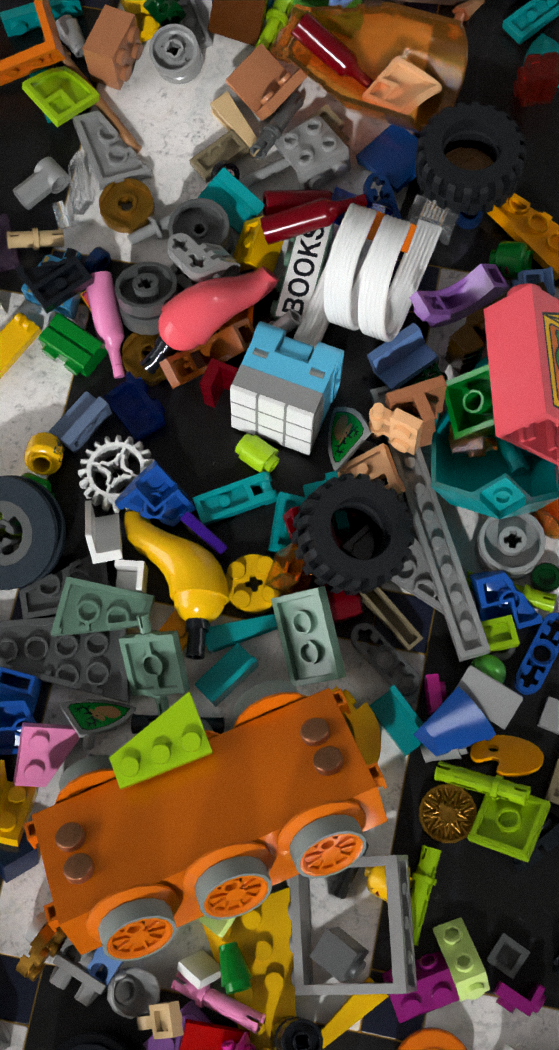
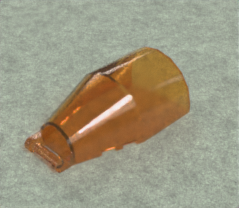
[270,2,468,133]

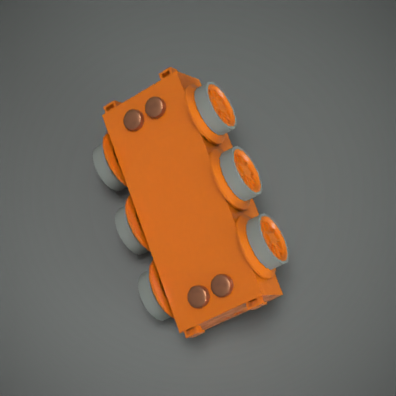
[24,680,388,962]

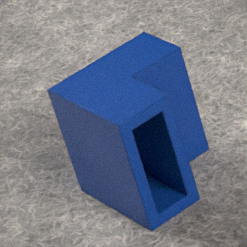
[0,667,43,715]

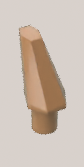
[451,0,485,29]

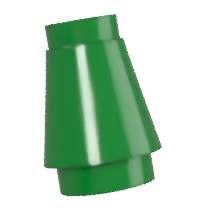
[219,942,253,994]

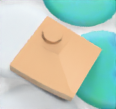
[362,56,443,120]

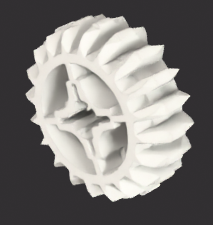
[78,434,154,513]

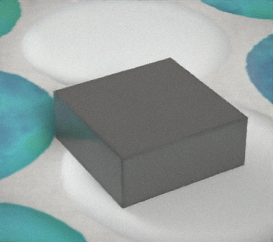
[484,932,530,979]

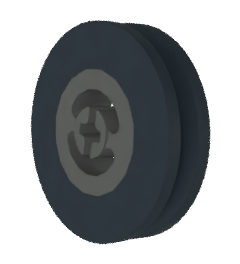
[0,475,66,590]

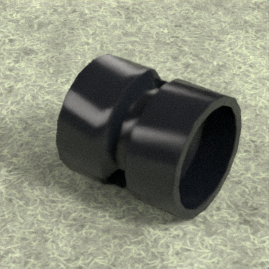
[270,1015,323,1050]

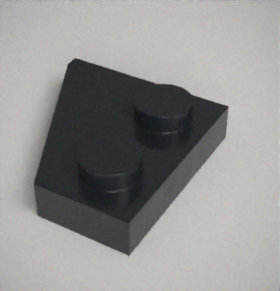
[15,257,94,314]

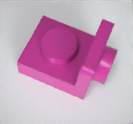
[423,674,447,716]

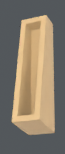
[210,91,260,158]

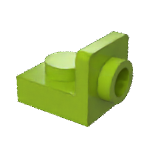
[481,615,520,653]

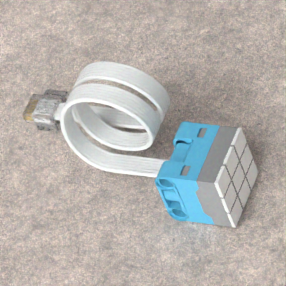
[230,191,459,455]

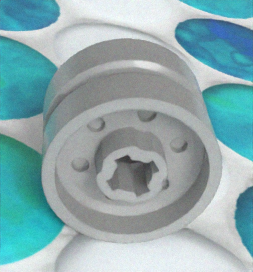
[149,24,203,84]

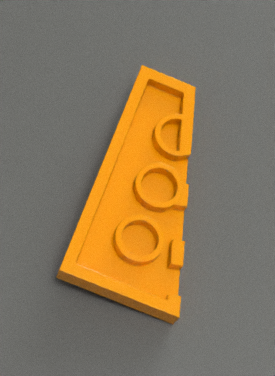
[487,193,559,281]

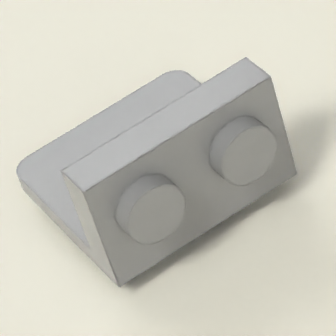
[275,116,351,190]

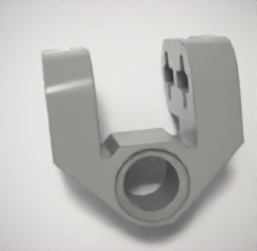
[167,233,241,292]

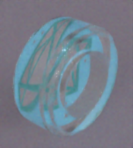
[52,200,70,229]

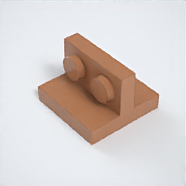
[385,375,447,448]

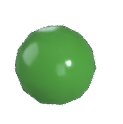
[471,654,506,684]

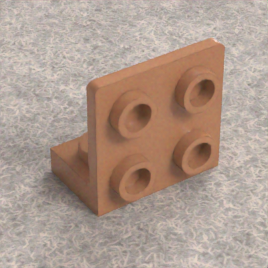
[225,44,307,121]

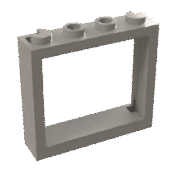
[287,855,417,996]

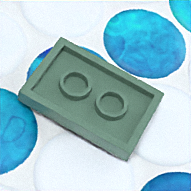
[271,586,346,687]

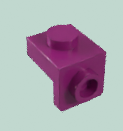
[491,980,546,1017]

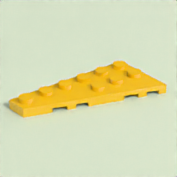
[202,887,296,1050]

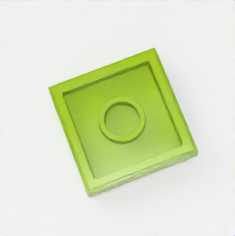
[467,794,551,862]

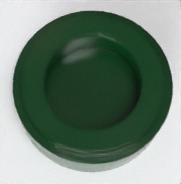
[530,563,559,593]

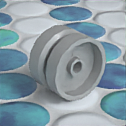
[474,513,546,581]

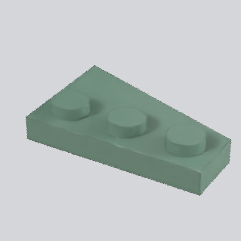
[51,576,155,637]

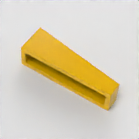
[321,976,389,1049]

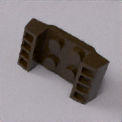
[444,282,548,375]

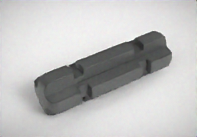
[330,842,369,899]

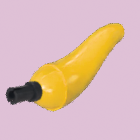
[124,511,229,660]

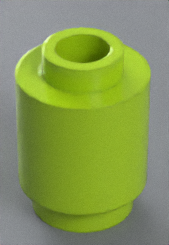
[235,433,280,473]

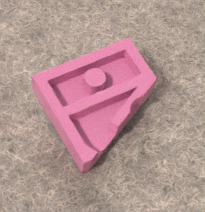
[13,722,80,787]

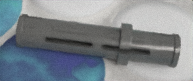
[250,92,304,159]

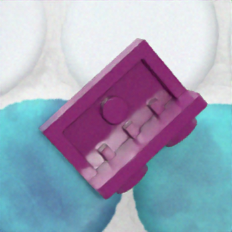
[382,951,460,1024]

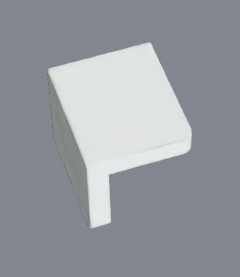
[114,560,149,594]

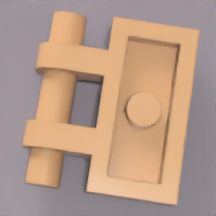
[369,402,423,455]

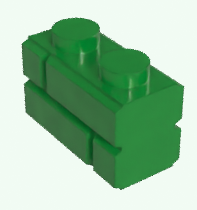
[38,313,107,377]

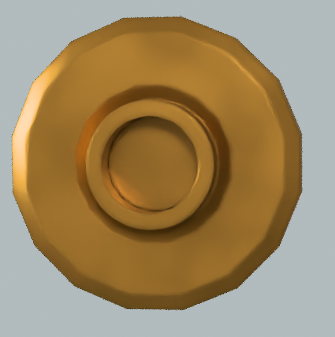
[419,784,477,843]

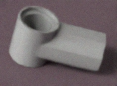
[12,156,70,210]

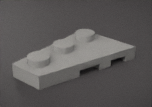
[73,110,152,190]

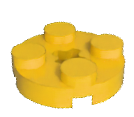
[225,554,284,615]

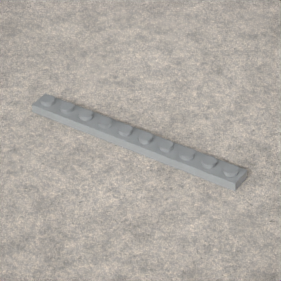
[370,386,491,662]

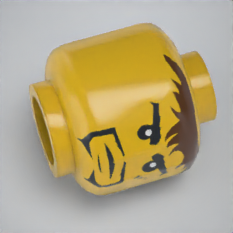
[24,432,64,476]

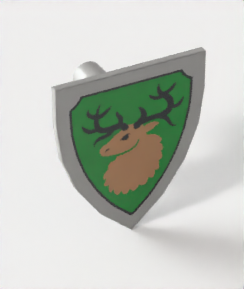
[328,407,377,473]
[59,699,136,750]

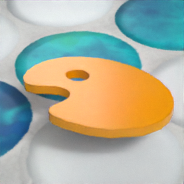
[470,735,544,777]

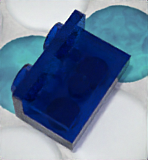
[103,371,165,442]

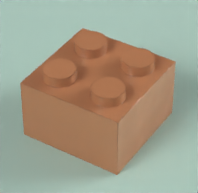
[82,4,143,90]

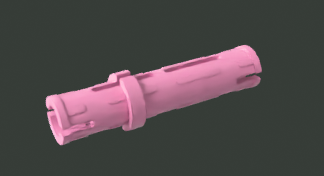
[171,972,266,1034]

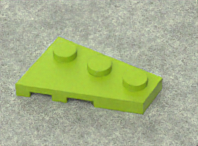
[109,691,213,790]

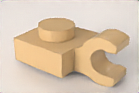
[136,1001,184,1039]

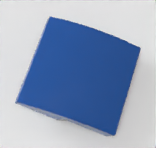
[355,122,418,193]

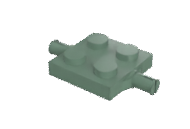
[119,612,190,715]

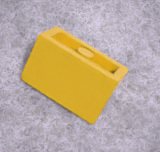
[233,215,284,272]

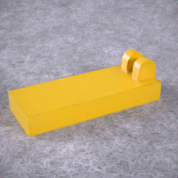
[0,312,42,379]

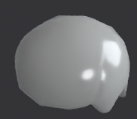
[107,967,161,1019]

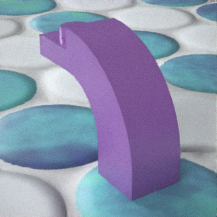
[409,264,509,328]

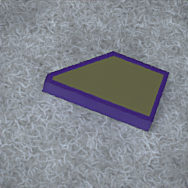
[180,511,227,555]

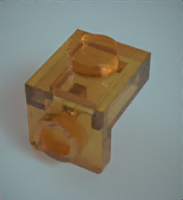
[448,424,497,458]

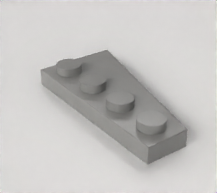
[343,524,443,614]

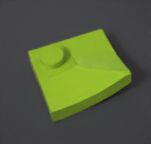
[22,66,100,128]

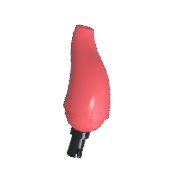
[140,266,279,374]

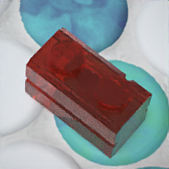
[514,52,559,107]

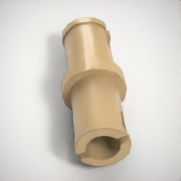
[7,228,64,250]

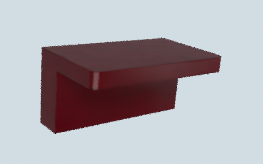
[200,358,239,408]

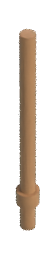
[43,36,142,154]

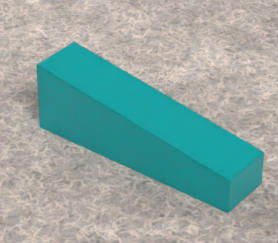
[205,614,278,654]

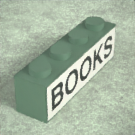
[270,223,334,333]

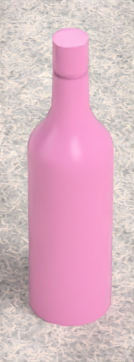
[86,271,126,379]

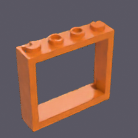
[0,0,66,86]

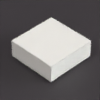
[177,949,221,990]

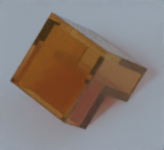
[265,543,312,595]

